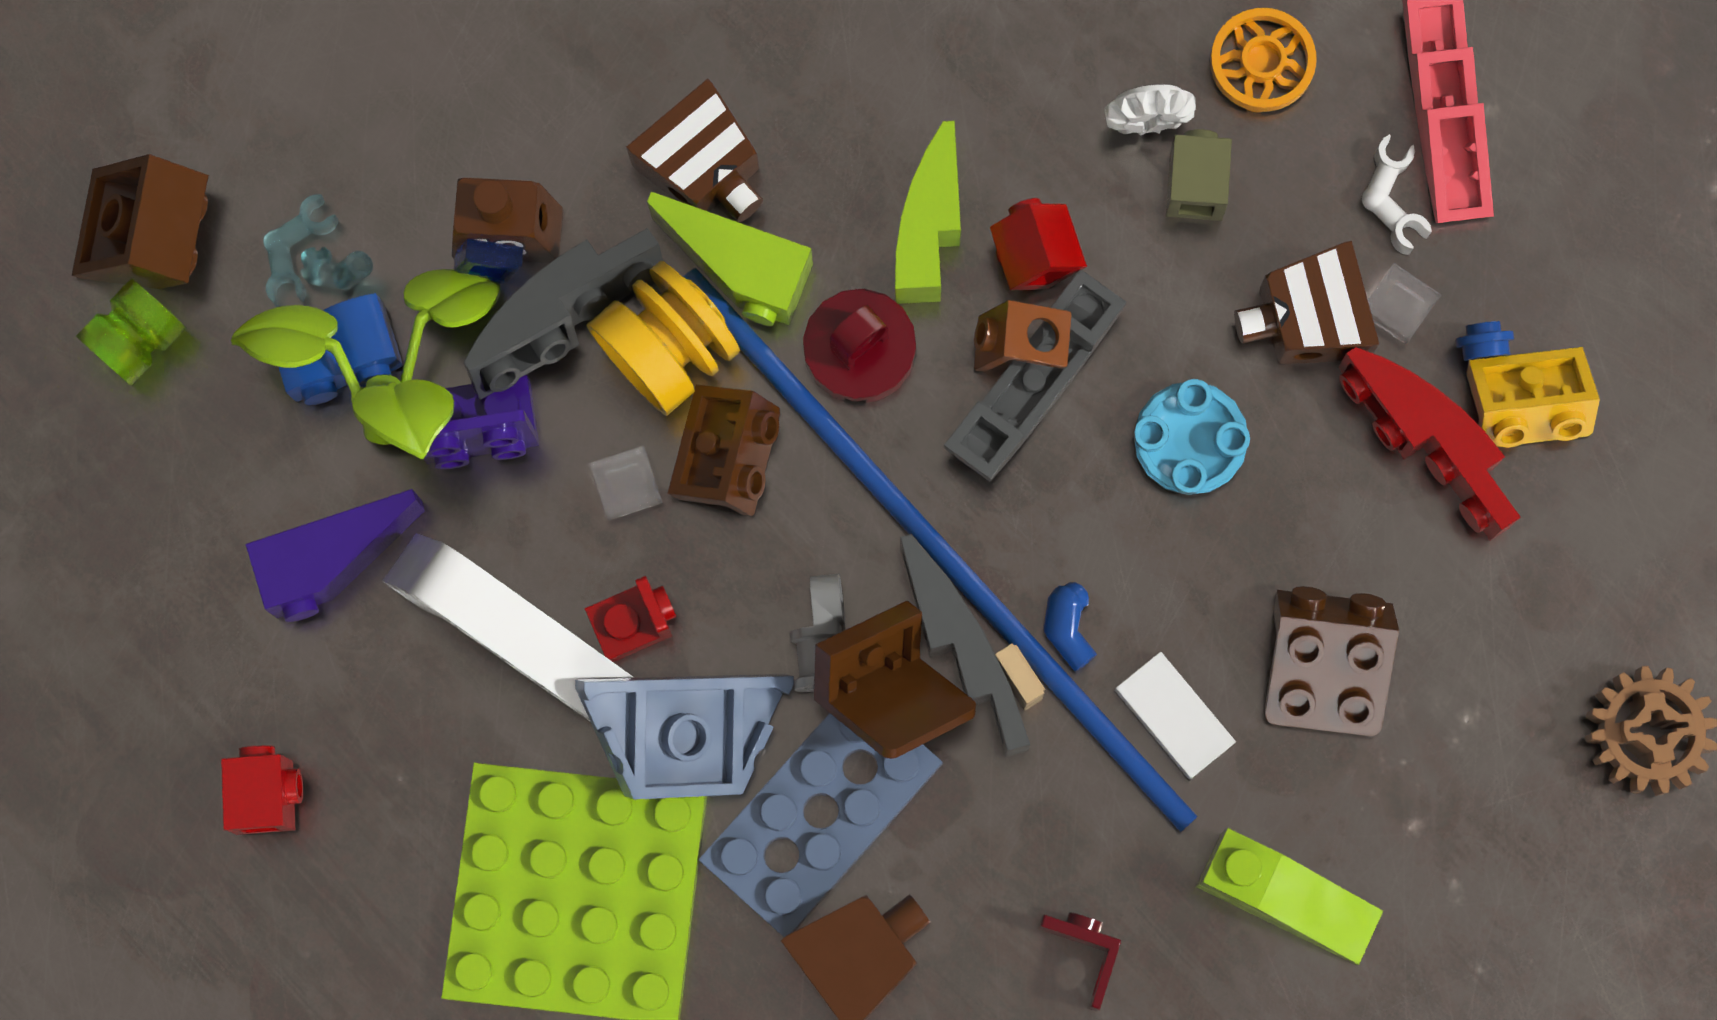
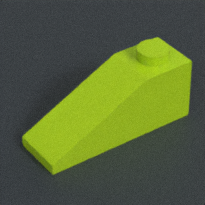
[647,192,813,326]
[1196,828,1383,965]

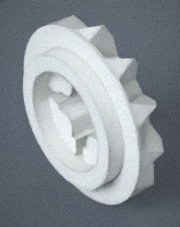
[1105,85,1196,136]

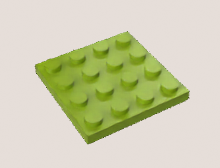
[441,763,707,1020]

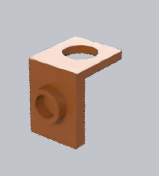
[974,300,1071,372]

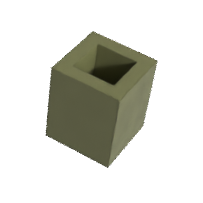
[1166,129,1232,221]

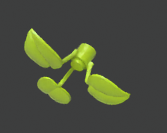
[231,269,501,459]

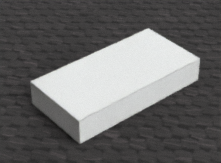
[1114,652,1236,781]

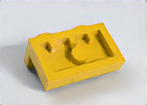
[1467,347,1600,448]

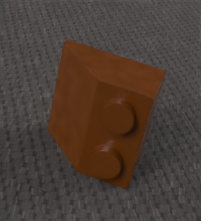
[71,154,209,289]

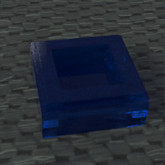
[454,239,524,282]

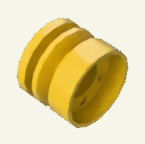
[586,261,740,416]

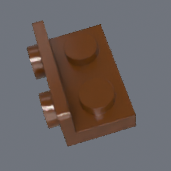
[668,385,780,516]

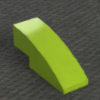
[895,121,961,304]

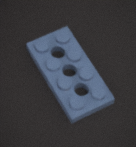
[698,713,943,937]

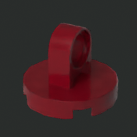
[803,288,916,403]

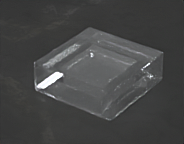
[1368,263,1441,344]
[589,446,663,521]

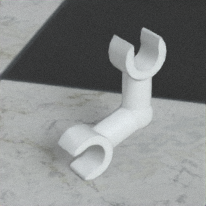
[1362,134,1432,255]

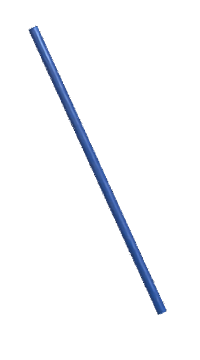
[683,268,1198,832]

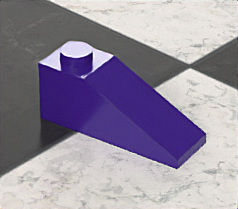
[245,489,425,622]

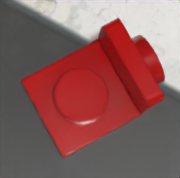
[584,576,677,662]

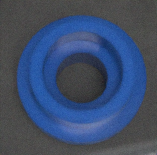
[1455,321,1514,361]

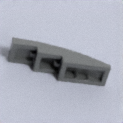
[900,534,1030,757]

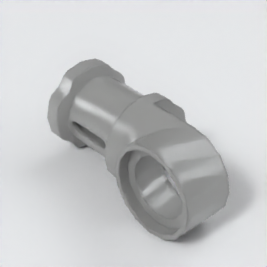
[789,573,845,692]

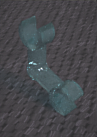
[263,194,339,307]

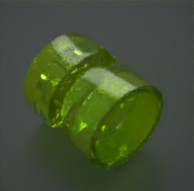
[76,278,186,386]

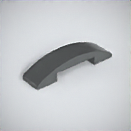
[944,269,1127,482]

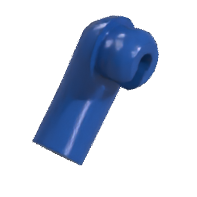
[1044,582,1097,672]

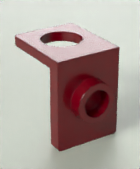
[1038,912,1121,1011]

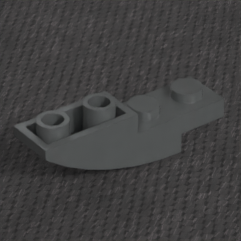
[464,228,663,400]

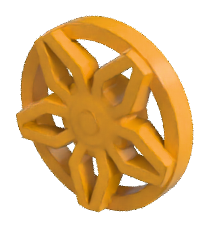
[1210,8,1317,113]

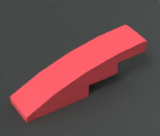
[1402,0,1494,223]

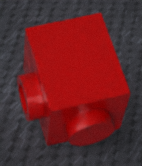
[990,198,1087,290]
[221,745,303,835]

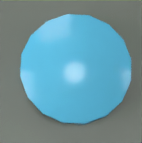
[1134,379,1250,495]

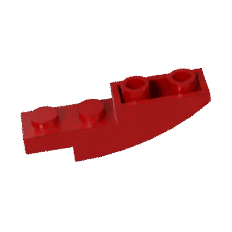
[1338,347,1521,541]

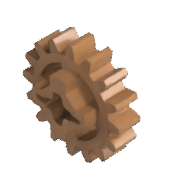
[1585,666,1717,796]

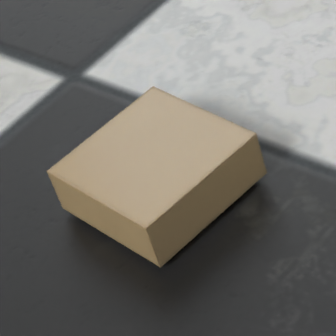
[995,644,1045,711]

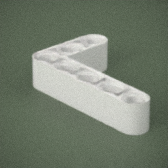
[382,533,634,721]

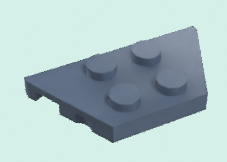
[575,674,794,800]

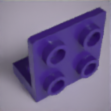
[423,375,539,469]

